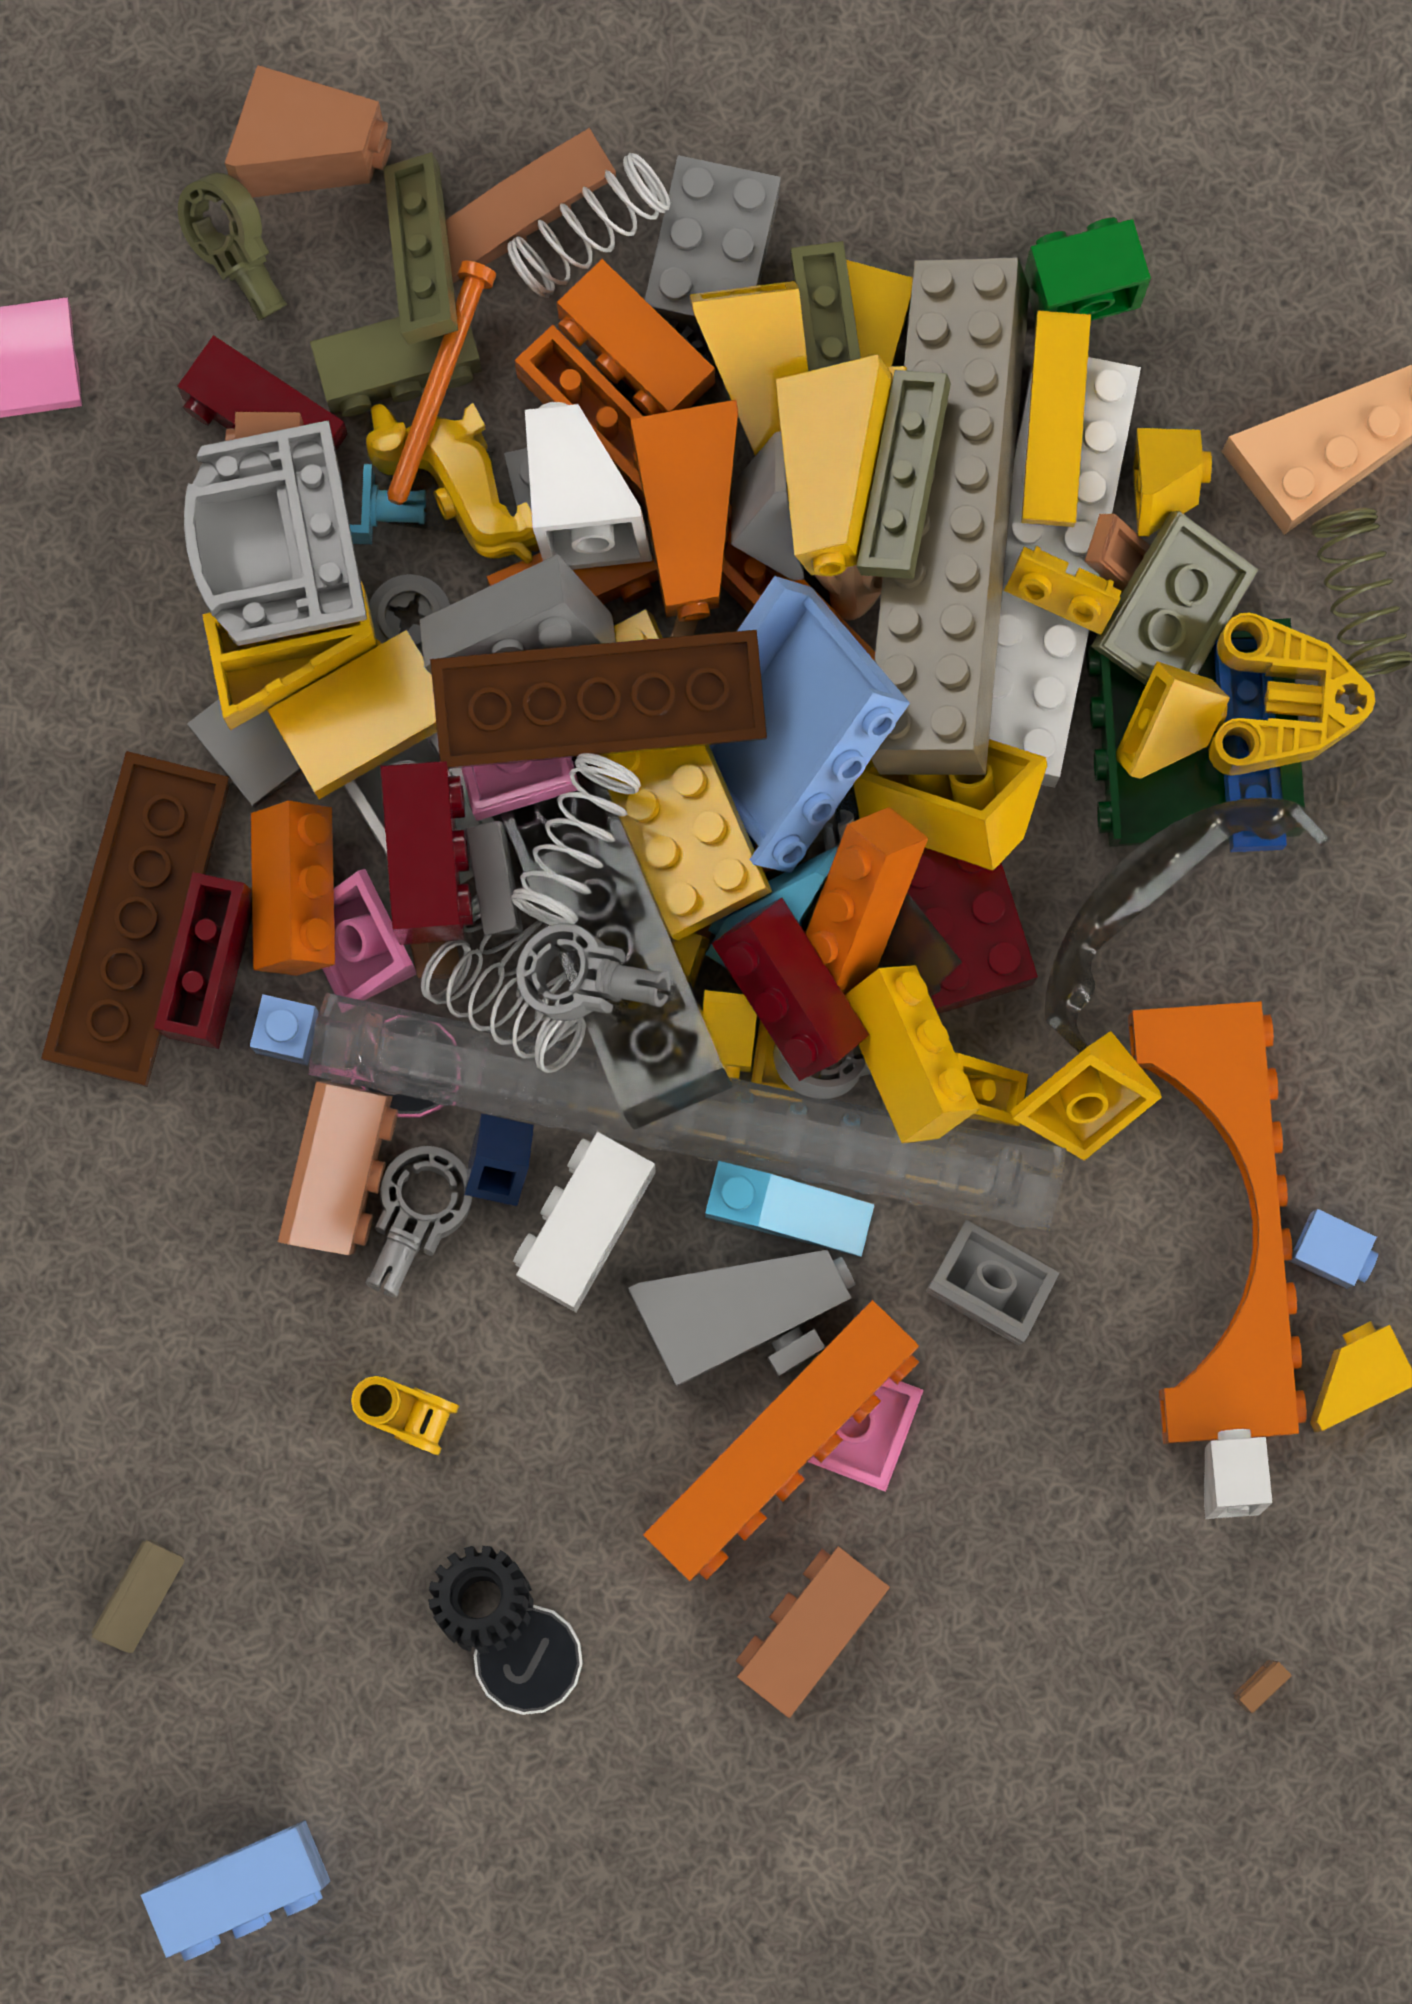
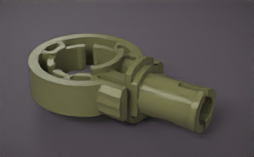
[178,173,288,321]

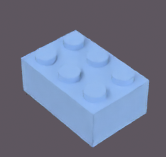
[141,1821,331,1961]

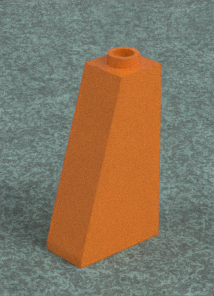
[630,400,738,622]

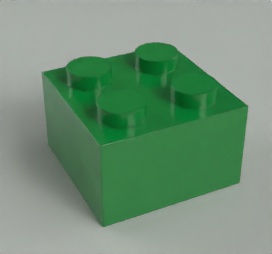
[1024,217,1151,321]

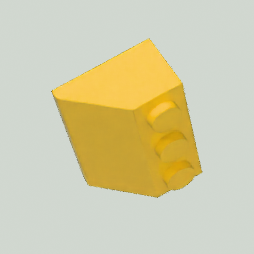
[853,739,1047,871]

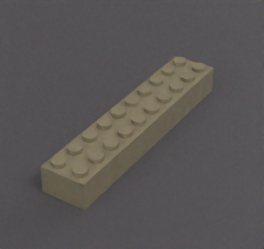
[871,258,1030,775]

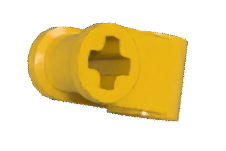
[351,1376,459,1456]

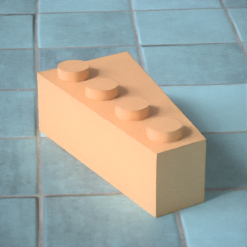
[1222,365,1412,535]

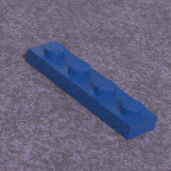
[1213,639,1287,852]

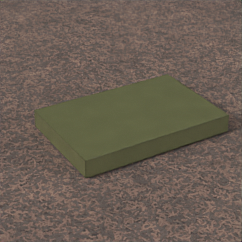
[1091,511,1259,685]

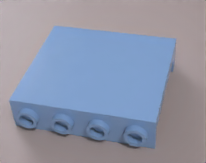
[709,576,910,873]

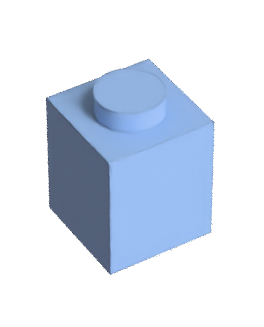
[250,994,320,1065]
[1289,1209,1378,1289]

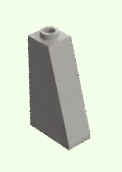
[628,1250,856,1387]

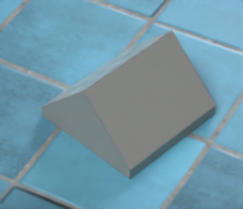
[731,431,804,581]
[925,1220,1059,1346]

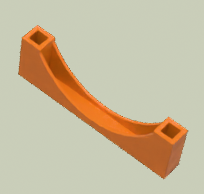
[1128,1001,1307,1444]

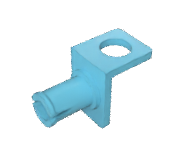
[349,464,426,544]

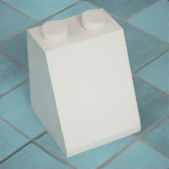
[525,402,652,570]

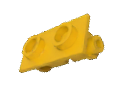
[1004,546,1122,635]

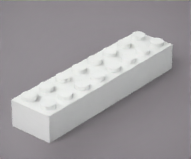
[989,357,1141,788]

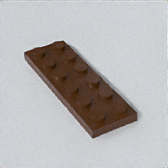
[430,630,767,769]
[41,751,231,1087]

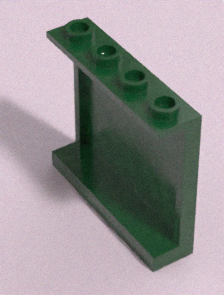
[1086,618,1306,847]

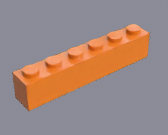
[643,1300,920,1581]

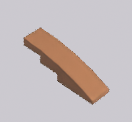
[446,128,616,283]

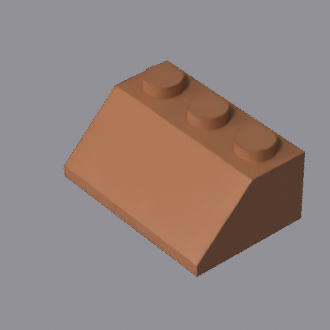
[278,1081,398,1255]

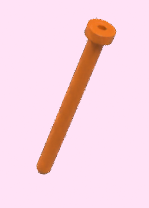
[387,260,497,505]

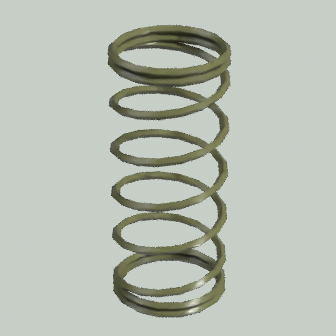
[1310,508,1412,678]

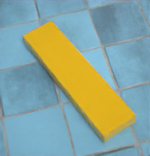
[1021,311,1091,527]

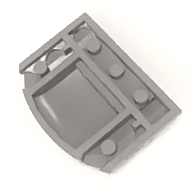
[184,420,367,646]

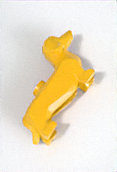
[366,403,539,564]

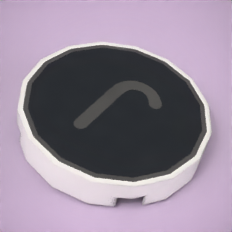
[474,1605,583,1715]

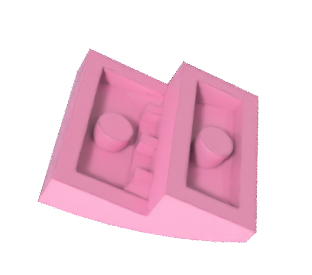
[0,297,82,418]

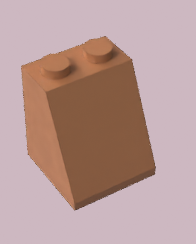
[225,65,391,198]

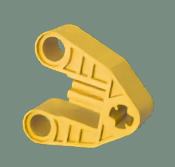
[1208,612,1375,776]

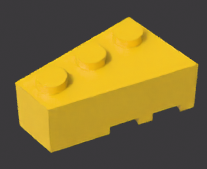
[202,581,377,731]

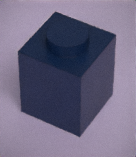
[464,1113,534,1206]

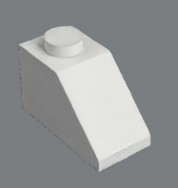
[1204,1429,1272,1519]

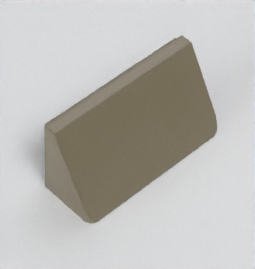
[91,1540,185,1653]

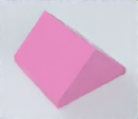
[322,869,417,1010]

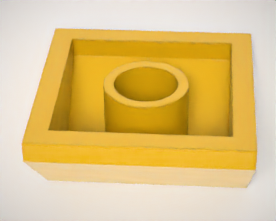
[1010,1031,1162,1161]

